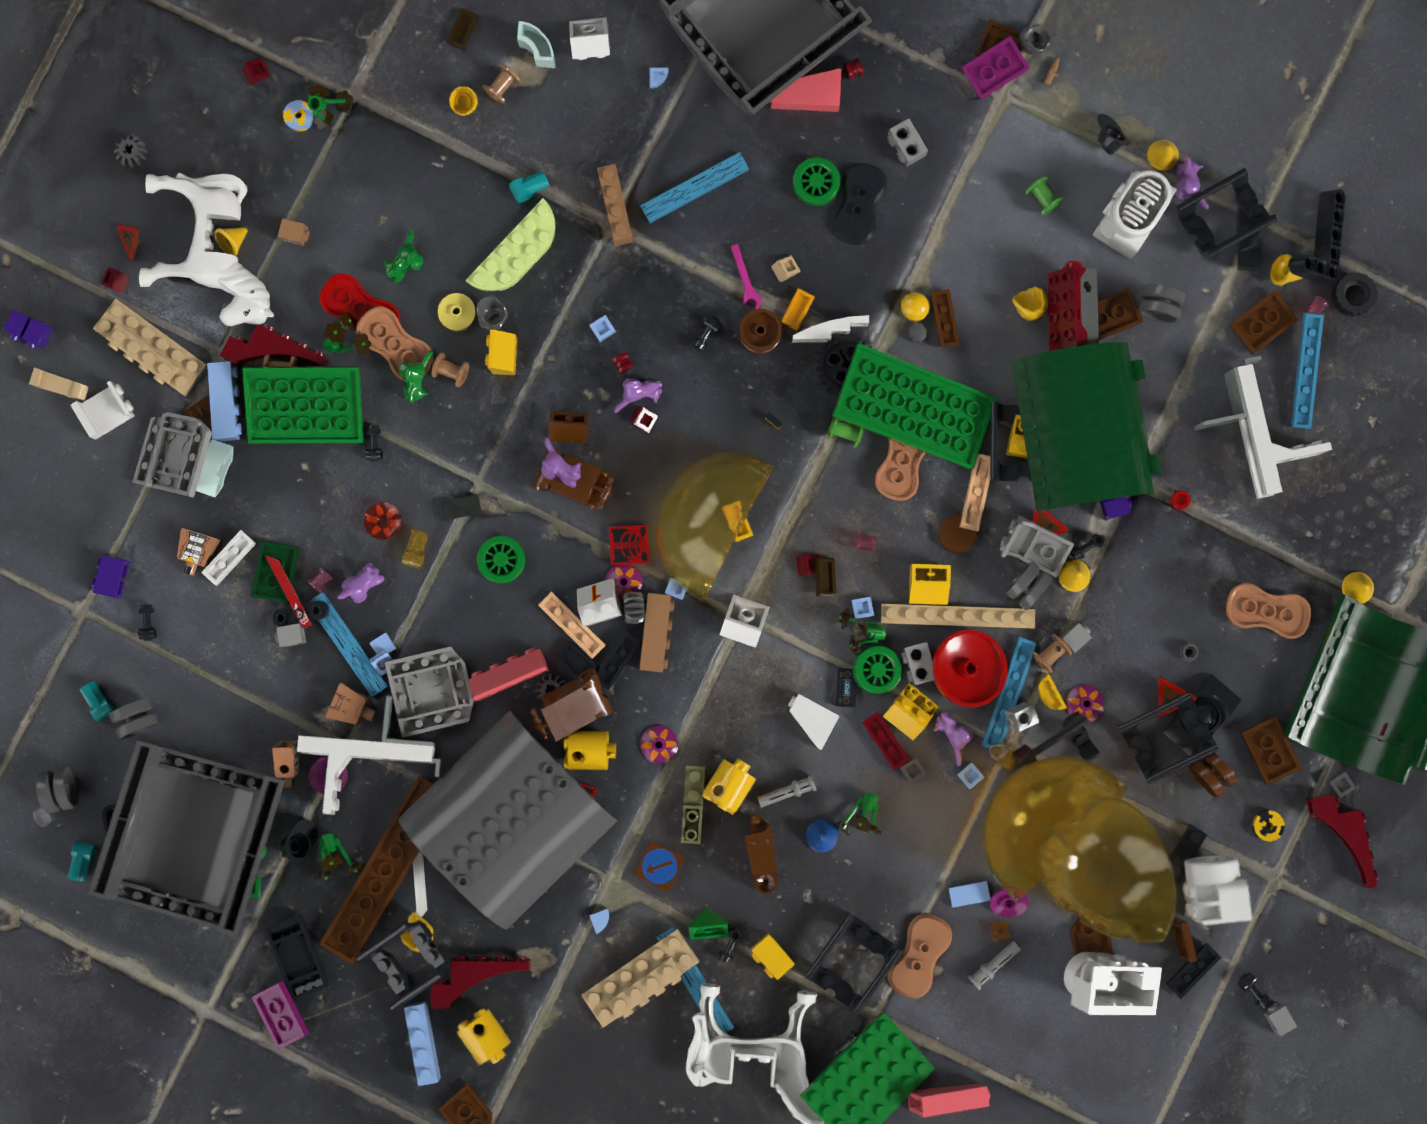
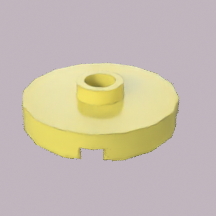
[438,293,476,332]

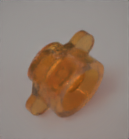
[989,920,1011,942]

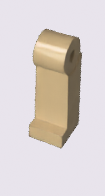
[29,367,89,401]

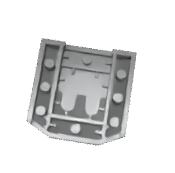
[133,412,212,498]
[384,647,474,738]

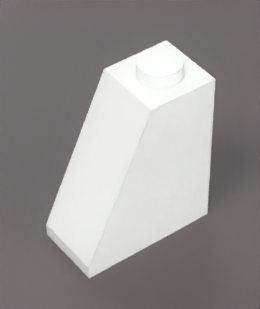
[788,694,840,750]

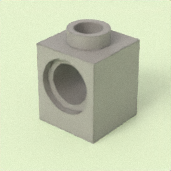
[1061,623,1092,653]
[275,624,306,647]
[1005,702,1039,731]
[1264,1003,1297,1037]

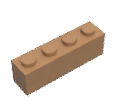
[597,164,633,246]
[640,593,675,673]

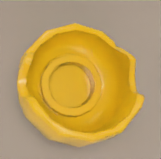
[449,87,478,116]
[900,292,929,322]

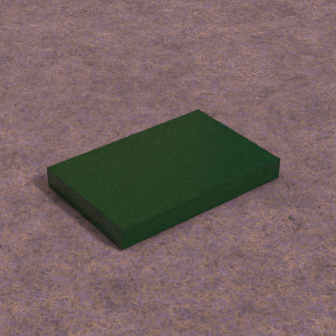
[250,540,300,604]

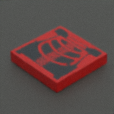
[609,525,650,566]

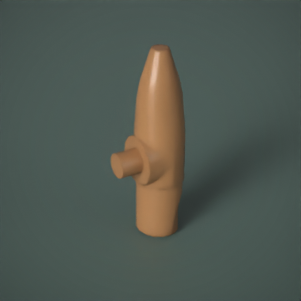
[1044,58,1059,86]

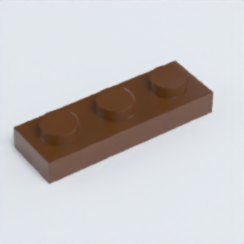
[930,289,960,349]

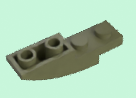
[681,764,705,844]

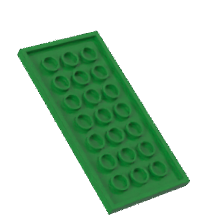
[832,343,997,470]

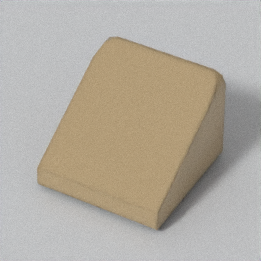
[772,255,800,282]

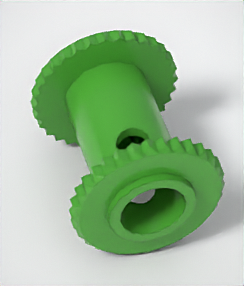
[1026,176,1064,215]
[828,417,864,448]

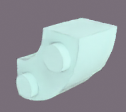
[517,21,555,68]
[196,439,234,497]

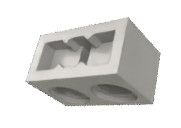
[887,119,928,167]
[901,642,934,686]

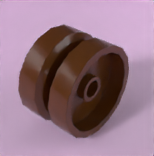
[740,309,782,355]
[1188,753,1238,799]

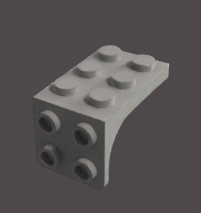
[999,515,1074,577]

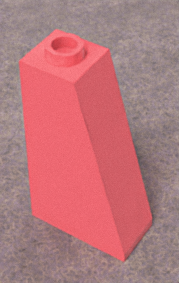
[770,69,841,112]
[908,1083,990,1117]

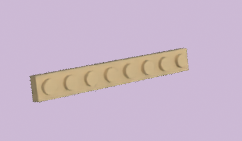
[881,604,1035,629]

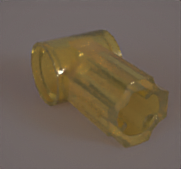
[402,529,428,570]
[990,743,1016,771]

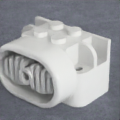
[1092,170,1177,260]
[1183,856,1252,925]
[1064,952,1161,1015]

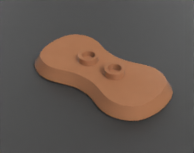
[356,307,434,381]
[875,438,926,501]
[1226,583,1311,639]
[888,913,952,999]

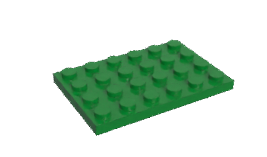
[243,366,364,443]
[799,1011,935,1124]

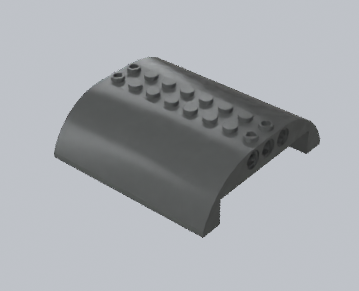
[658,0,872,115]
[398,710,618,930]
[88,740,285,936]

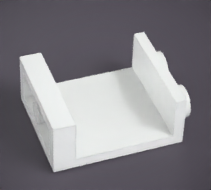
[71,381,135,440]

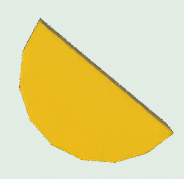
[1038,674,1067,710]

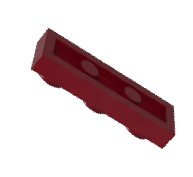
[861,712,910,771]

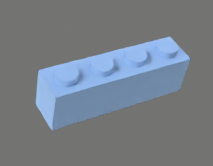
[207,361,242,441]
[404,1001,441,1086]

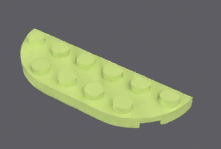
[465,199,555,292]

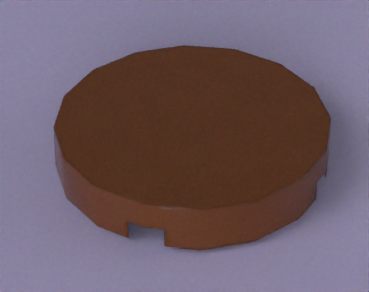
[938,515,977,553]

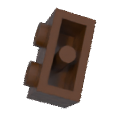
[549,411,589,444]

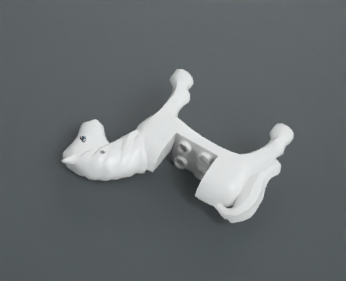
[139,173,274,326]
[686,983,825,1124]

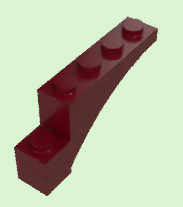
[219,324,329,367]
[1306,794,1378,888]
[431,955,531,1009]

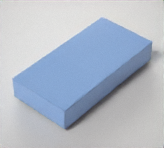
[948,881,991,908]

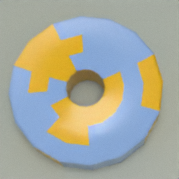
[283,100,315,132]

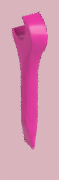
[731,244,761,309]

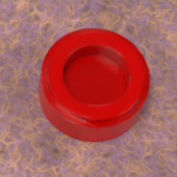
[1170,490,1191,510]

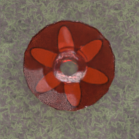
[364,502,402,540]

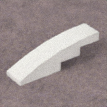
[792,315,869,343]

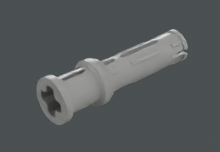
[757,774,817,808]
[968,941,1021,990]

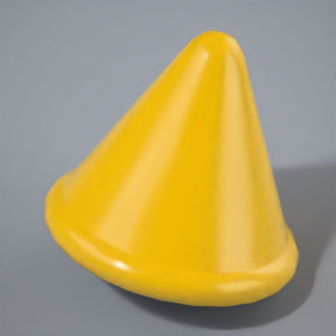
[1147,140,1179,171]
[214,227,247,256]
[1270,254,1303,286]
[1058,560,1090,592]
[1342,572,1374,604]

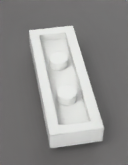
[202,530,256,586]

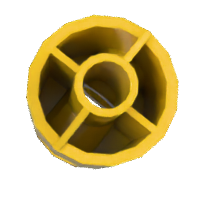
[564,731,616,770]
[702,758,756,815]
[456,1008,511,1065]

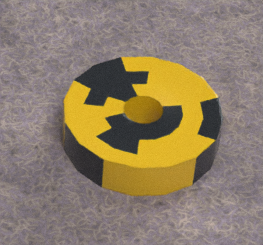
[1252,810,1285,842]

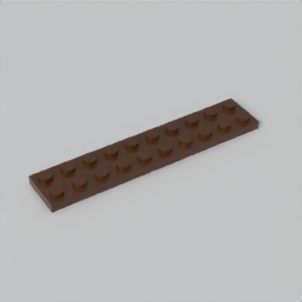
[319,775,434,964]

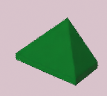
[689,908,729,940]

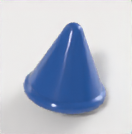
[806,819,838,852]

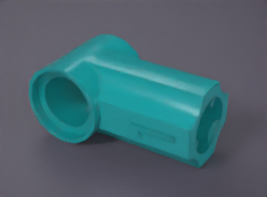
[509,170,550,203]
[80,681,116,722]
[67,840,97,881]

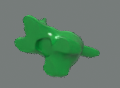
[382,230,423,283]
[399,351,433,404]

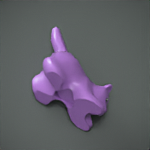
[1174,157,1209,210]
[614,378,662,413]
[541,438,581,488]
[337,563,384,603]
[933,710,973,766]

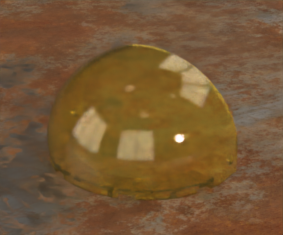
[655,451,775,601]
[982,756,1128,902]
[1037,797,1176,943]

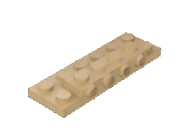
[93,299,208,396]
[581,928,699,1027]

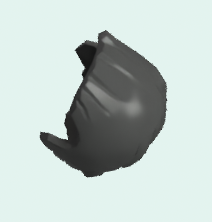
[1020,24,1052,55]
[476,295,508,331]

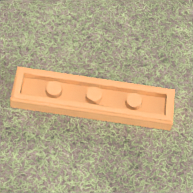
[959,454,990,531]
[538,591,606,659]

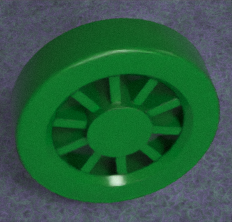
[793,157,840,206]
[477,535,526,584]
[852,646,902,694]

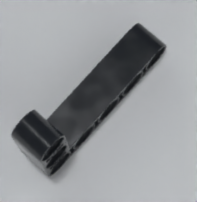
[1288,189,1346,282]

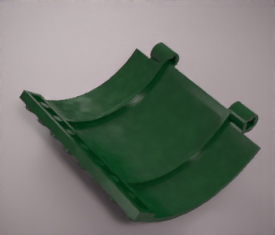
[1011,342,1162,512]
[1283,594,1427,785]

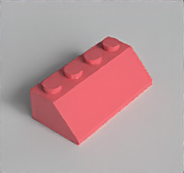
[468,647,550,701]

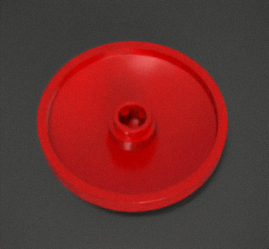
[932,630,1008,707]

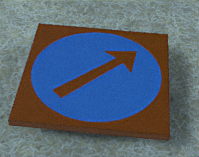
[634,841,685,892]

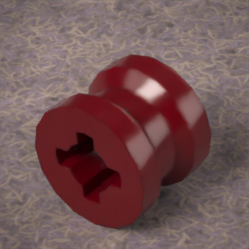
[843,58,864,81]
[611,352,635,375]

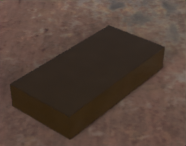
[447,8,479,51]
[815,558,836,597]

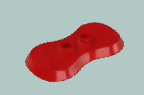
[319,273,400,322]

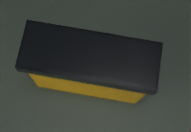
[765,412,783,429]

